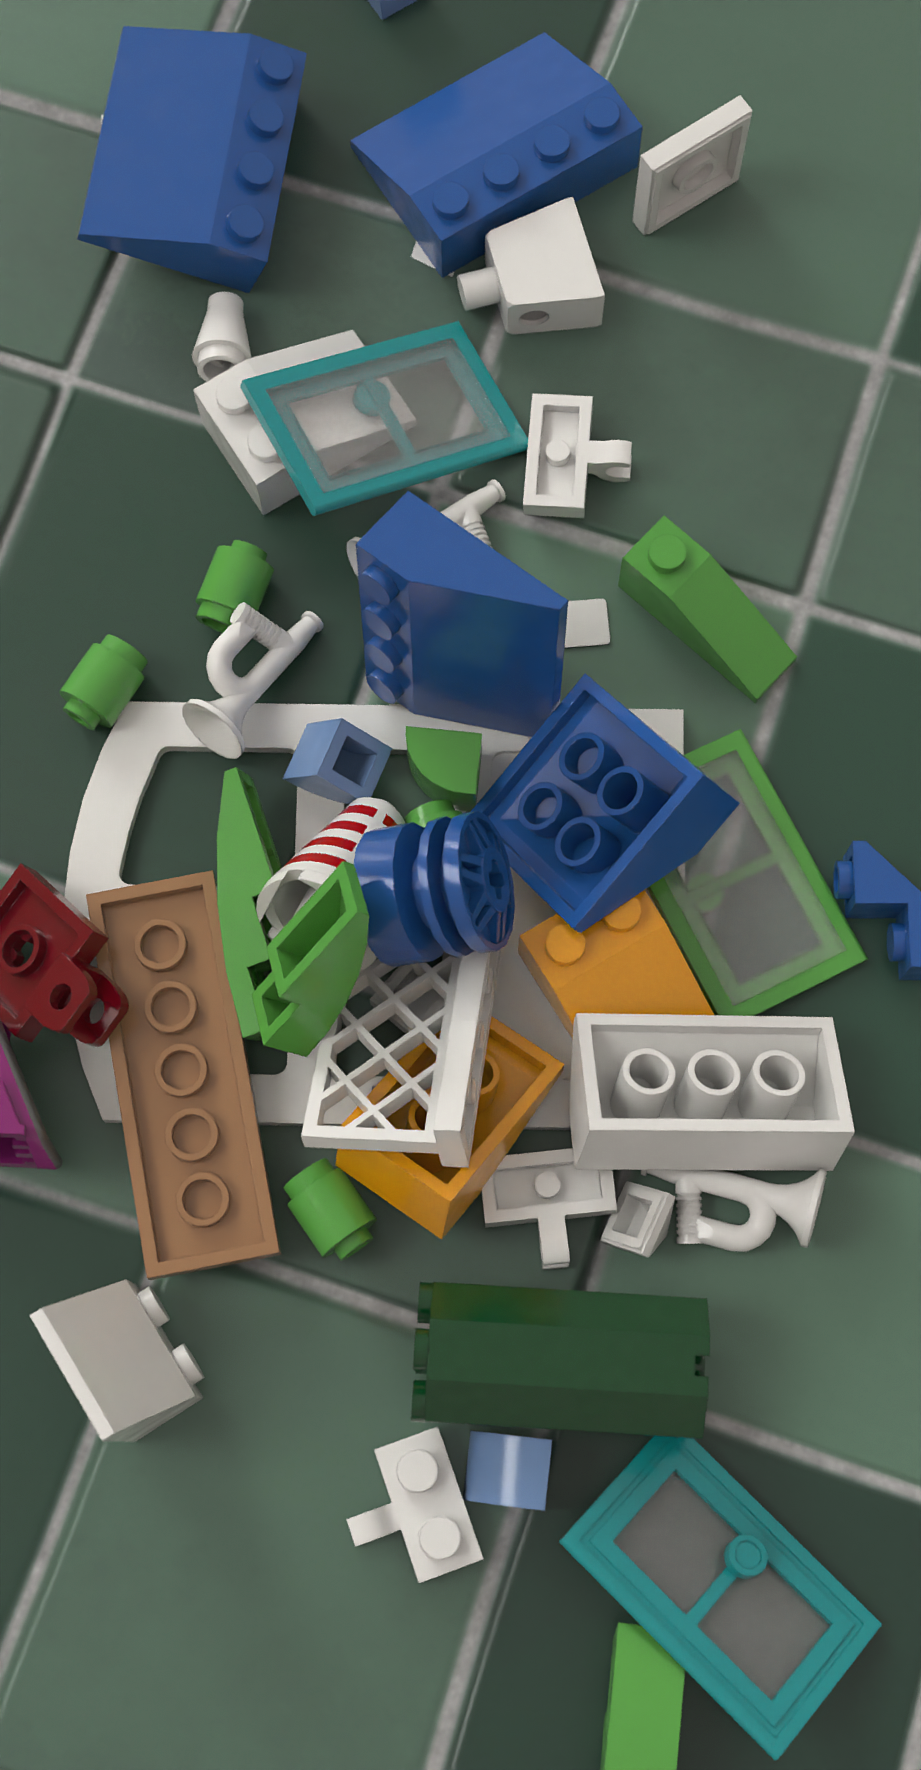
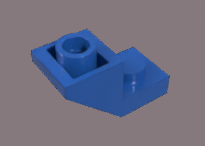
[833,841,921,980]

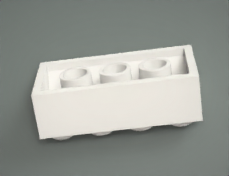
[569,1013,855,1171]

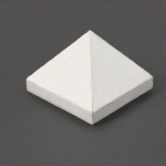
[600,1181,675,1258]

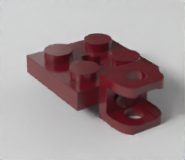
[0,863,129,1047]

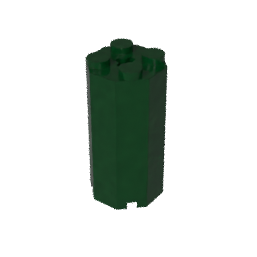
[411,1282,710,1439]

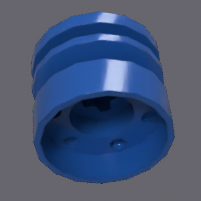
[354,811,515,967]

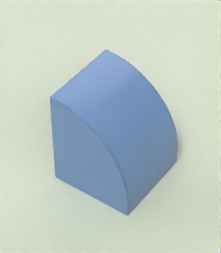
[283,718,392,804]
[463,1431,552,1511]

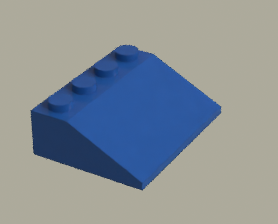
[77,26,307,293]
[350,32,643,278]
[356,491,568,737]

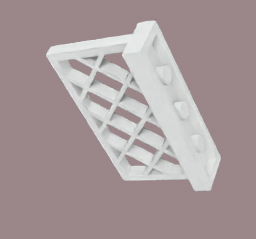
[301,948,502,1168]

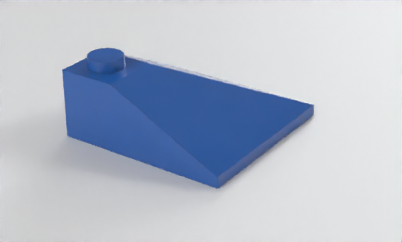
[471,673,740,933]

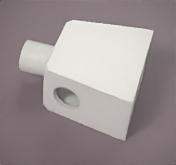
[457,197,605,335]

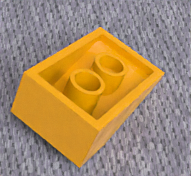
[518,890,714,1040]
[335,1016,565,1240]

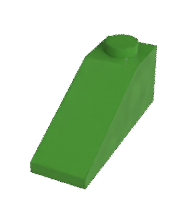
[618,515,797,703]

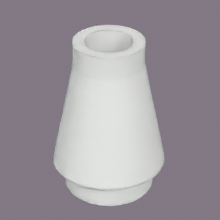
[192,292,252,381]

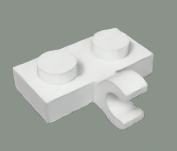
[523,393,632,518]
[481,1148,617,1270]
[347,1427,483,1583]

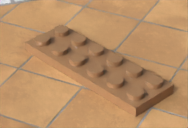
[86,870,282,1280]

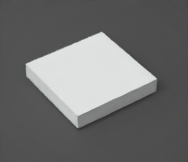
[632,95,753,236]

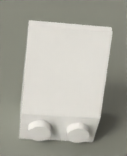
[193,330,416,515]
[29,1279,204,1442]

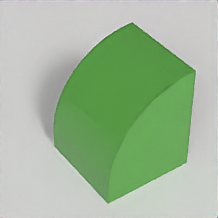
[405,726,482,812]

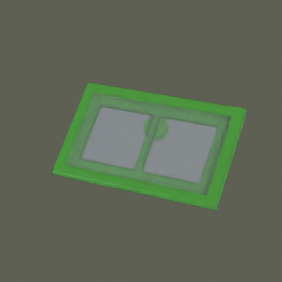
[647,729,868,1016]

